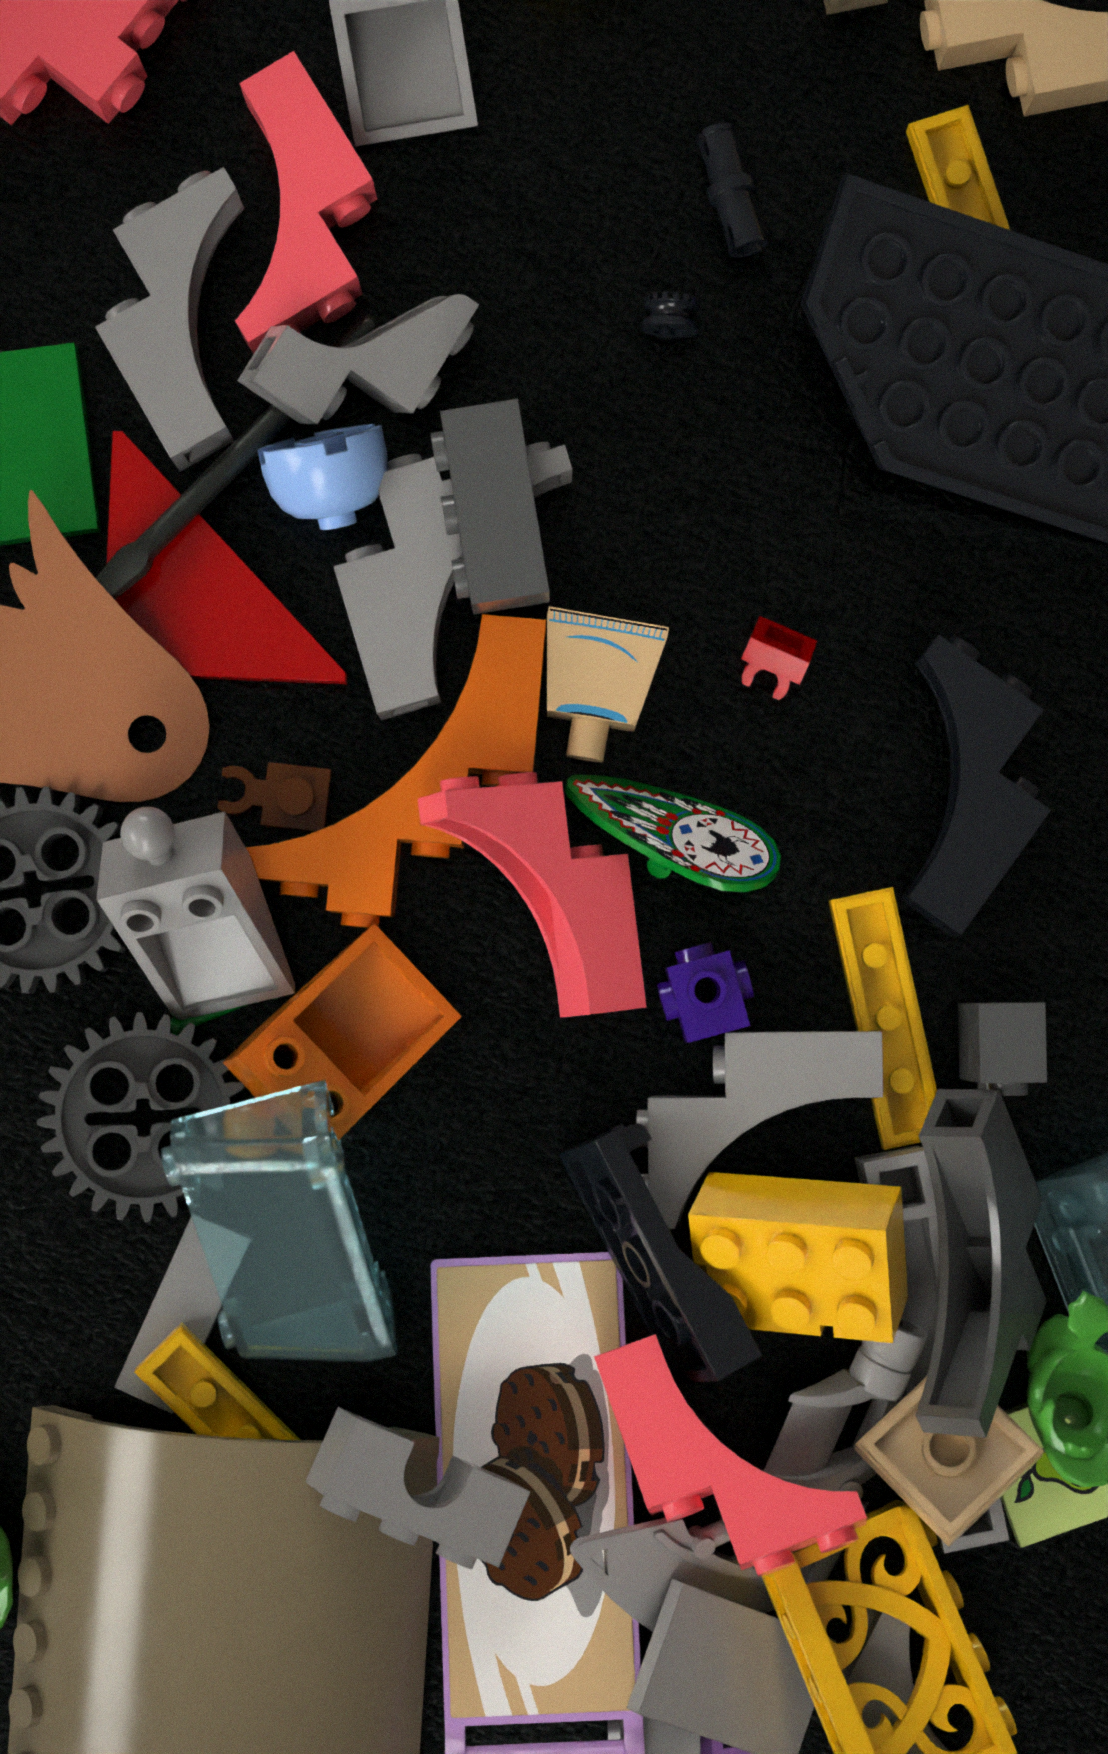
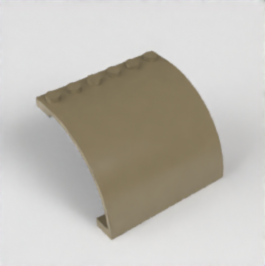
[8,1405,440,1754]

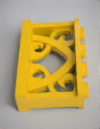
[762,1500,1017,1754]

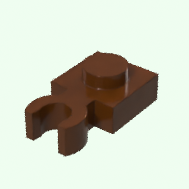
[218,762,333,832]

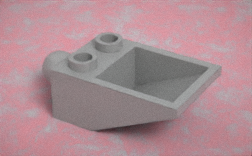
[329,0,478,147]
[96,807,295,1020]

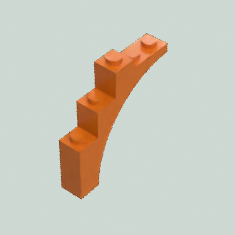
[246,614,547,928]

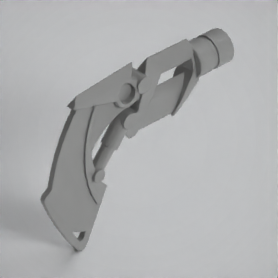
[570,1316,928,1632]

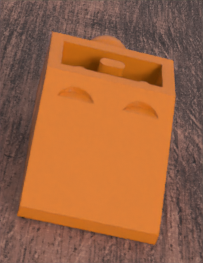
[222,923,462,1155]

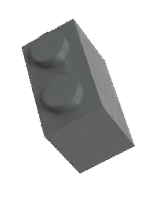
[958,1002,1047,1096]

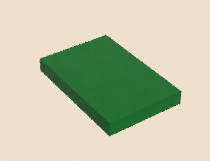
[0,342,102,546]

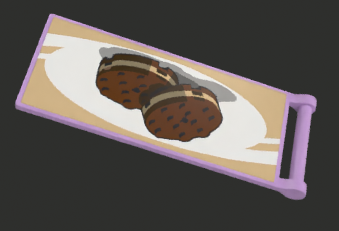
[430,1252,645,1754]

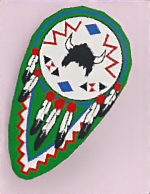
[564,775,781,892]

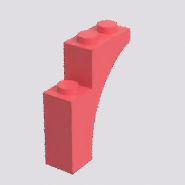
[235,51,377,354]
[418,772,647,1018]
[594,1334,867,1577]

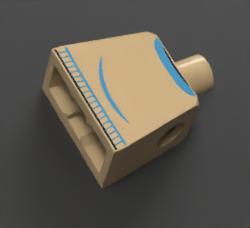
[547,606,669,762]

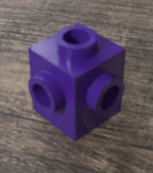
[657,942,754,1043]

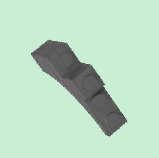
[916,1089,1047,1438]

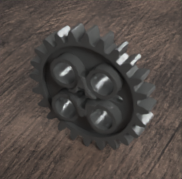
[0,786,126,994]
[37,1012,244,1222]

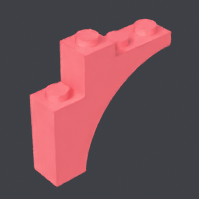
[0,0,186,126]

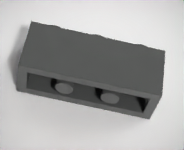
[431,399,550,614]

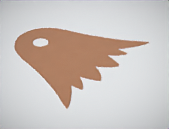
[0,490,210,802]

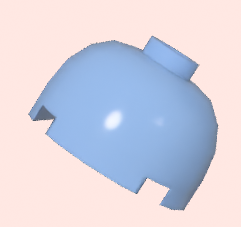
[257,424,388,530]

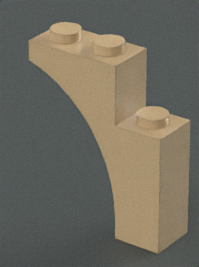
[920,0,1108,116]

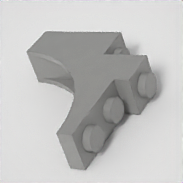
[334,442,572,720]

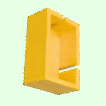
[688,1172,908,1343]

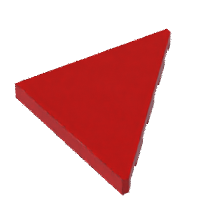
[106,431,347,684]

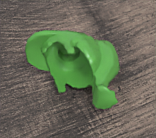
[1026,1291,1108,1487]

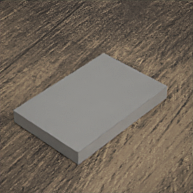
[627,1578,836,1754]

